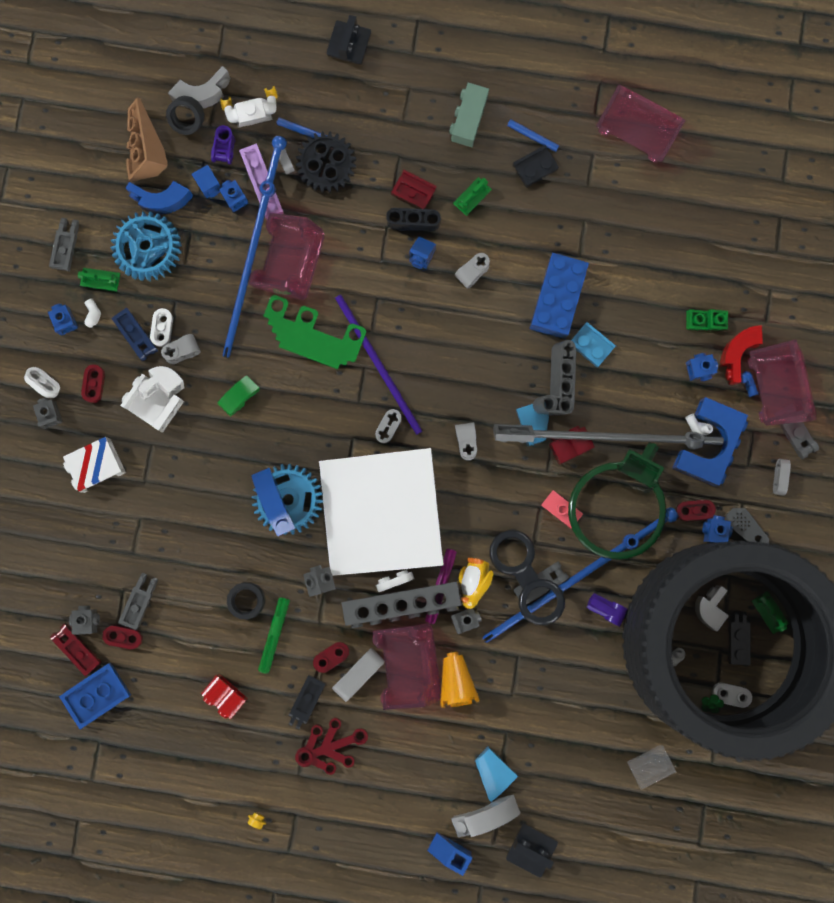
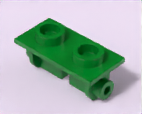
[453,177,492,216]
[78,268,121,291]
[751,591,789,634]

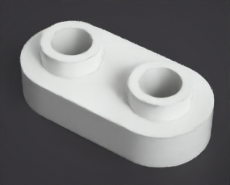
[150,308,173,347]
[24,367,60,398]
[376,569,415,593]
[711,683,752,708]

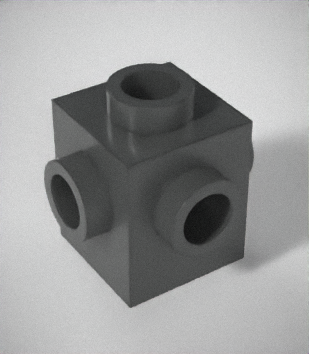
[303,565,336,597]
[69,605,100,635]

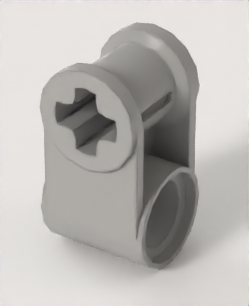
[455,253,490,289]
[161,334,201,365]
[455,422,477,460]

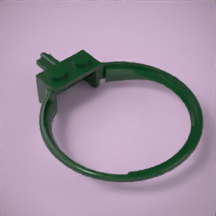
[568,442,666,560]

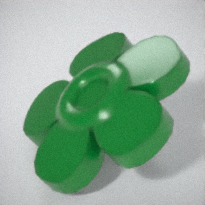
[701,694,724,713]

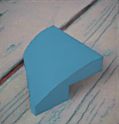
[516,401,549,447]
[475,746,518,802]

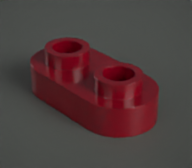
[81,364,105,403]
[676,500,716,521]
[102,625,143,649]
[313,642,349,673]

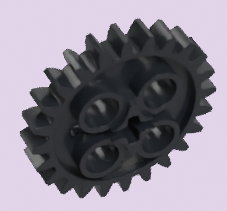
[296,131,357,194]

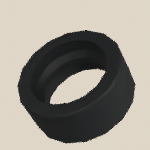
[166,96,205,135]
[227,582,265,620]

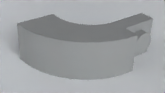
[168,66,231,109]
[451,795,521,838]

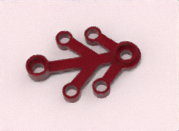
[295,717,368,775]

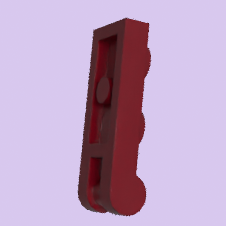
[50,623,102,677]

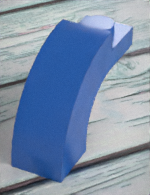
[126,181,193,214]
[251,467,295,536]

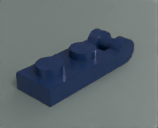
[111,307,158,362]

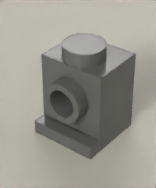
[33,398,63,429]
[451,608,482,634]

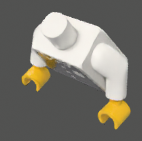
[220,86,278,128]

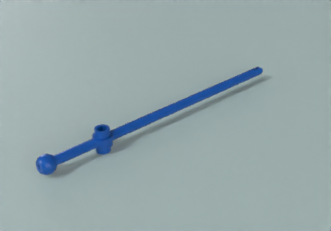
[223,136,287,358]
[483,507,678,643]

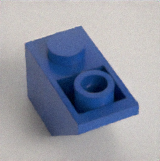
[409,237,436,269]
[427,832,473,876]

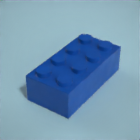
[529,252,589,339]

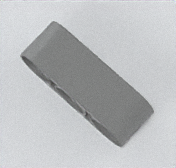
[332,647,385,702]

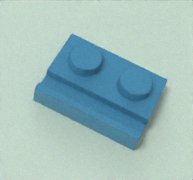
[571,322,616,368]

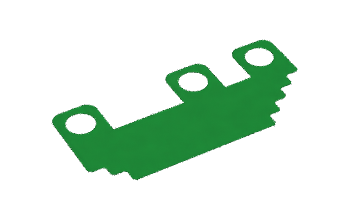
[263,295,366,369]

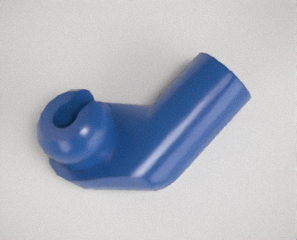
[741,371,759,397]

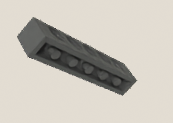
[342,581,462,628]

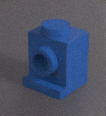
[219,180,249,212]
[48,304,78,336]

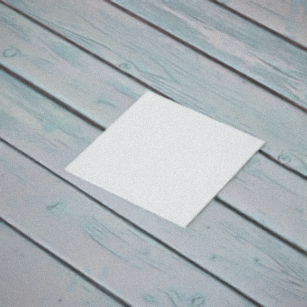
[319,448,443,576]

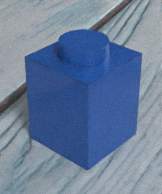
[192,165,221,199]

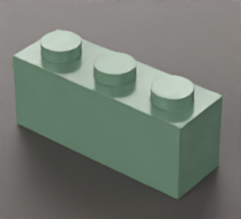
[449,83,489,147]

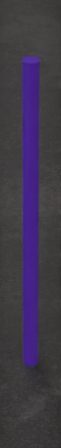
[335,295,423,435]

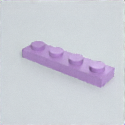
[239,144,284,220]

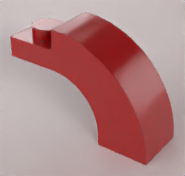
[720,325,763,385]

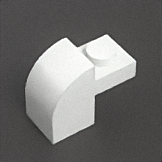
[138,366,185,400]
[695,585,728,631]

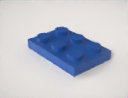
[59,663,131,729]

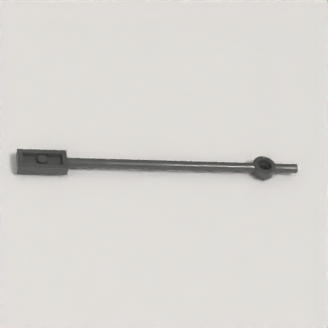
[493,424,724,449]

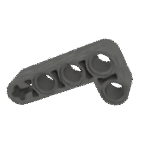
[533,340,576,416]

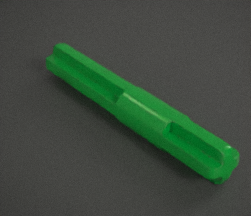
[258,597,290,674]

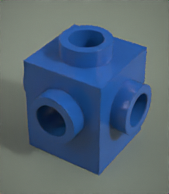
[686,353,718,382]
[702,515,733,543]

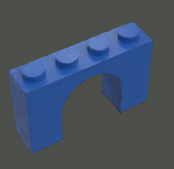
[672,397,748,487]

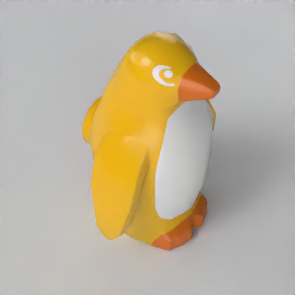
[459,558,493,609]

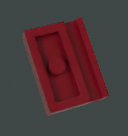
[391,169,437,209]

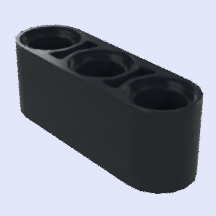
[386,208,441,232]

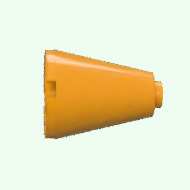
[440,652,480,708]

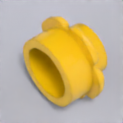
[247,812,266,830]

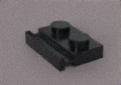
[513,145,559,188]

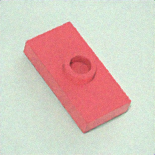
[541,490,583,529]

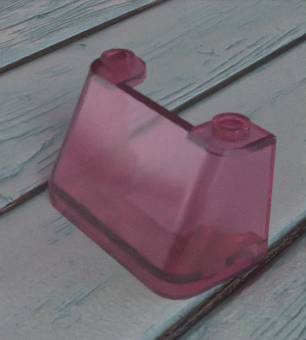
[596,84,686,163]
[249,213,324,300]
[748,339,817,426]
[373,623,441,710]

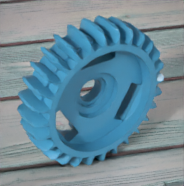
[110,211,182,282]
[252,464,323,535]

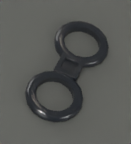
[489,530,565,626]

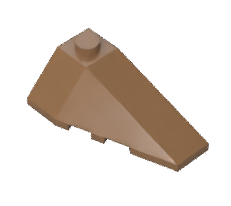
[126,98,168,182]

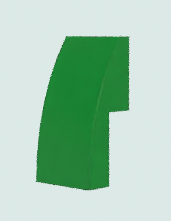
[686,309,728,330]
[217,375,259,417]

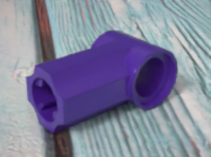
[586,593,628,627]

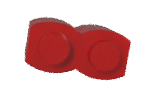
[201,674,248,719]

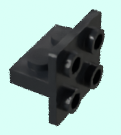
[326,15,371,65]
[506,823,558,878]

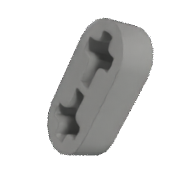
[271,142,295,175]
[375,409,402,444]
[773,459,791,496]

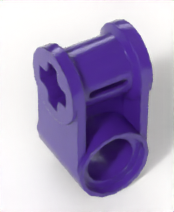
[211,125,235,165]

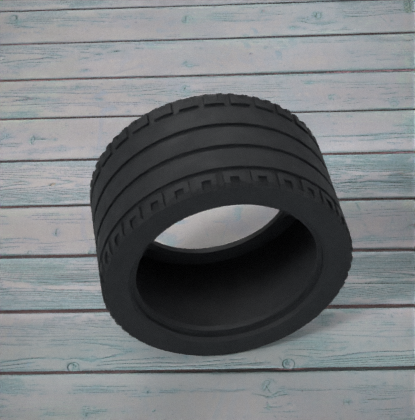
[622,541,834,761]

